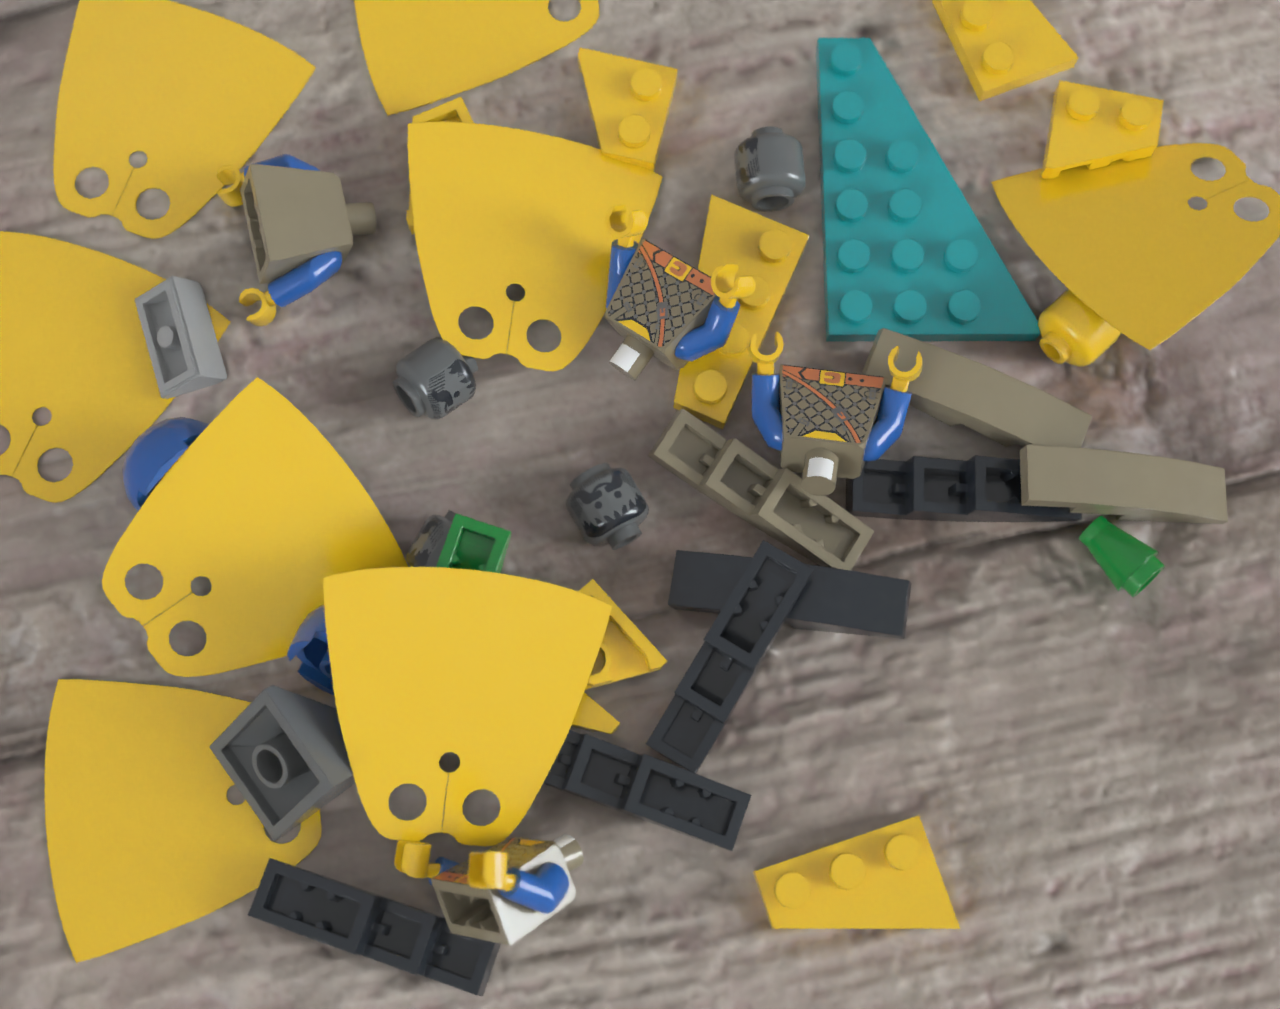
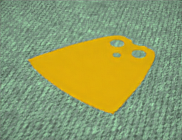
[53,0,316,239]
[354,0,599,115]
[407,121,663,372]
[991,143,1280,350]
[0,231,231,503]
[102,377,408,677]
[323,567,612,846]
[44,679,322,963]

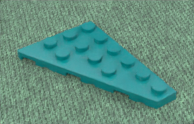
[816,38,1040,342]

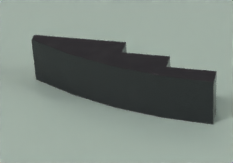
[846,455,1082,522]
[646,540,814,774]
[668,550,912,639]
[543,730,751,851]
[248,858,501,996]

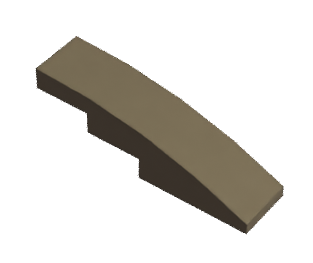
[861,328,1092,448]
[648,408,875,570]
[1020,445,1228,524]

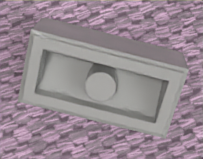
[134,276,227,399]

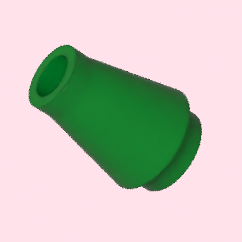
[1078,515,1165,598]

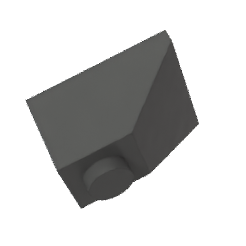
[209,685,355,841]

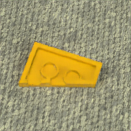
[753,815,960,929]

